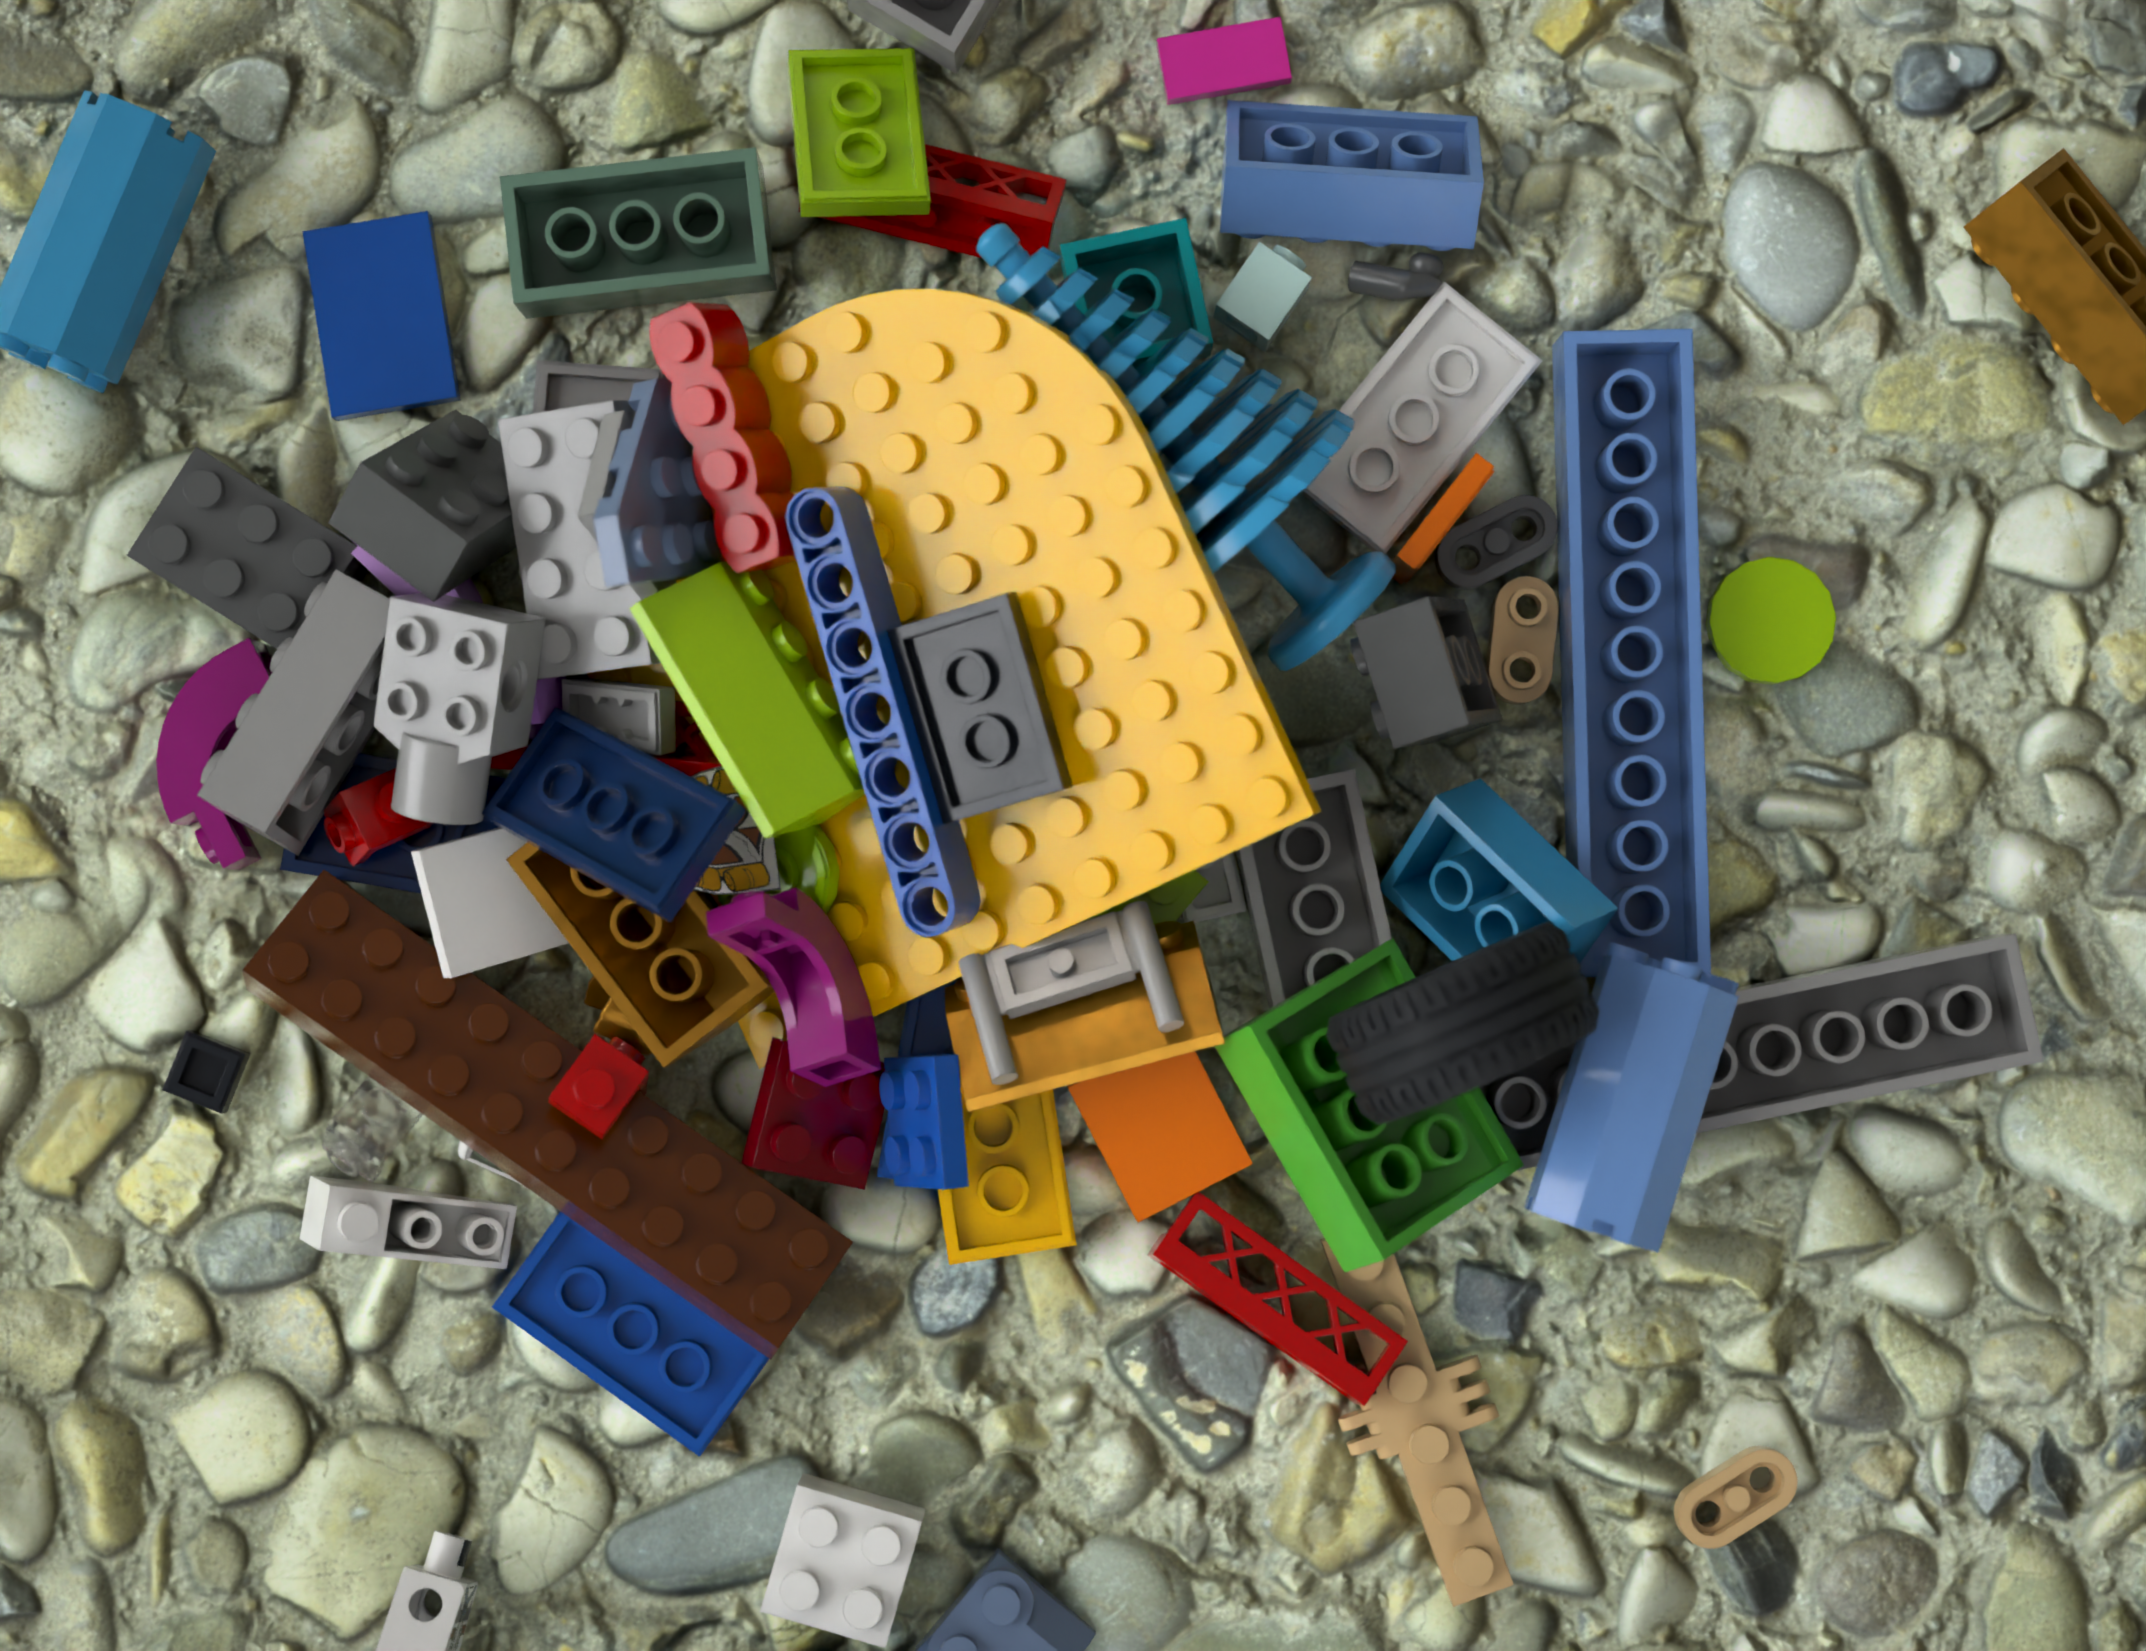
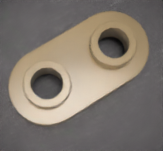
[1486,576,1558,705]
[1674,1445,1797,1549]

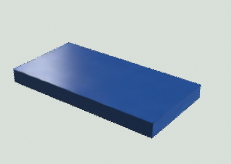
[492,1211,769,1457]

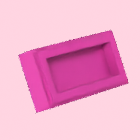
[1156,16,1292,105]

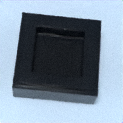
[162,1030,251,1114]

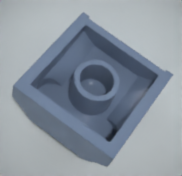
[915,1548,1096,1651]

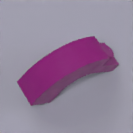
[156,638,272,870]
[706,887,881,1087]

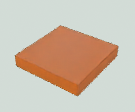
[1392,453,1495,584]

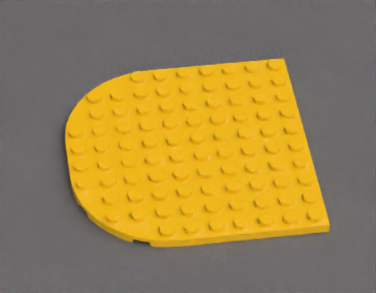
[587,289,1321,1069]

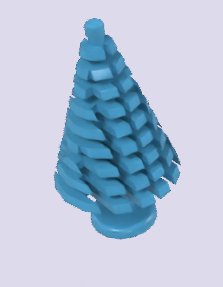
[976,223,1396,671]

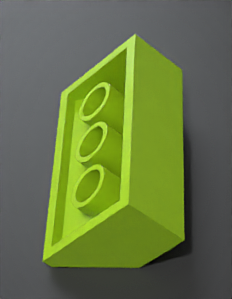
[629,562,865,839]

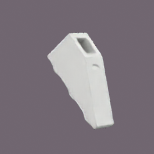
[300,1176,517,1269]

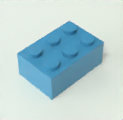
[1380,778,1618,964]

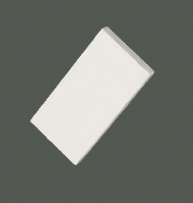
[1300,281,1542,554]

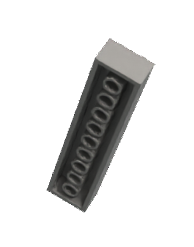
[1479,934,2044,1170]

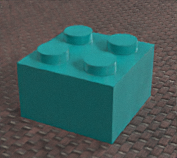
[1060,218,1213,369]

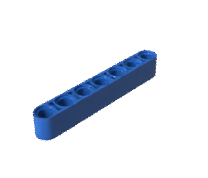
[786,486,981,937]

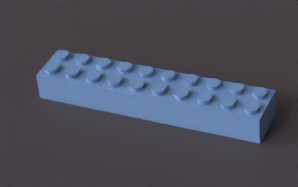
[1552,329,1711,977]

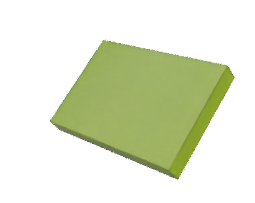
[788,48,931,217]

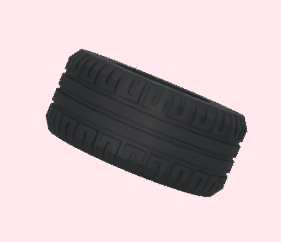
[1327,922,1599,1124]

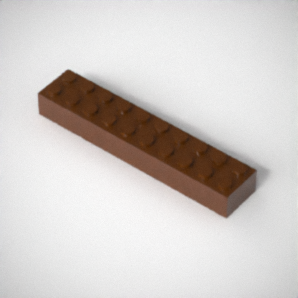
[242,870,853,1360]

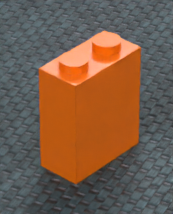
[1067,1051,1253,1223]

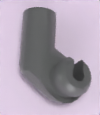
[1348,253,1443,300]

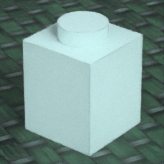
[1213,242,1312,352]

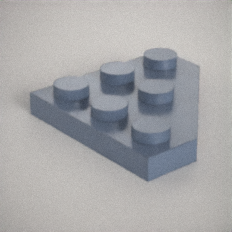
[593,378,722,587]

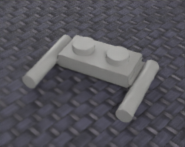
[958,901,1184,1085]

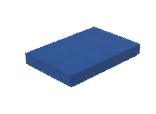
[302,211,461,421]

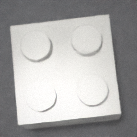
[760,1473,925,1648]

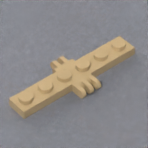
[1320,1238,1514,1607]

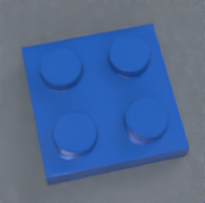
[879,1054,969,1190]

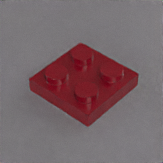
[741,1037,885,1190]

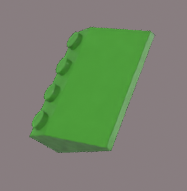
[1215,938,1524,1273]

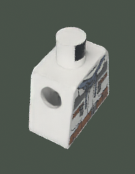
[376,1531,478,1651]

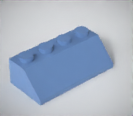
[1220,100,1484,251]

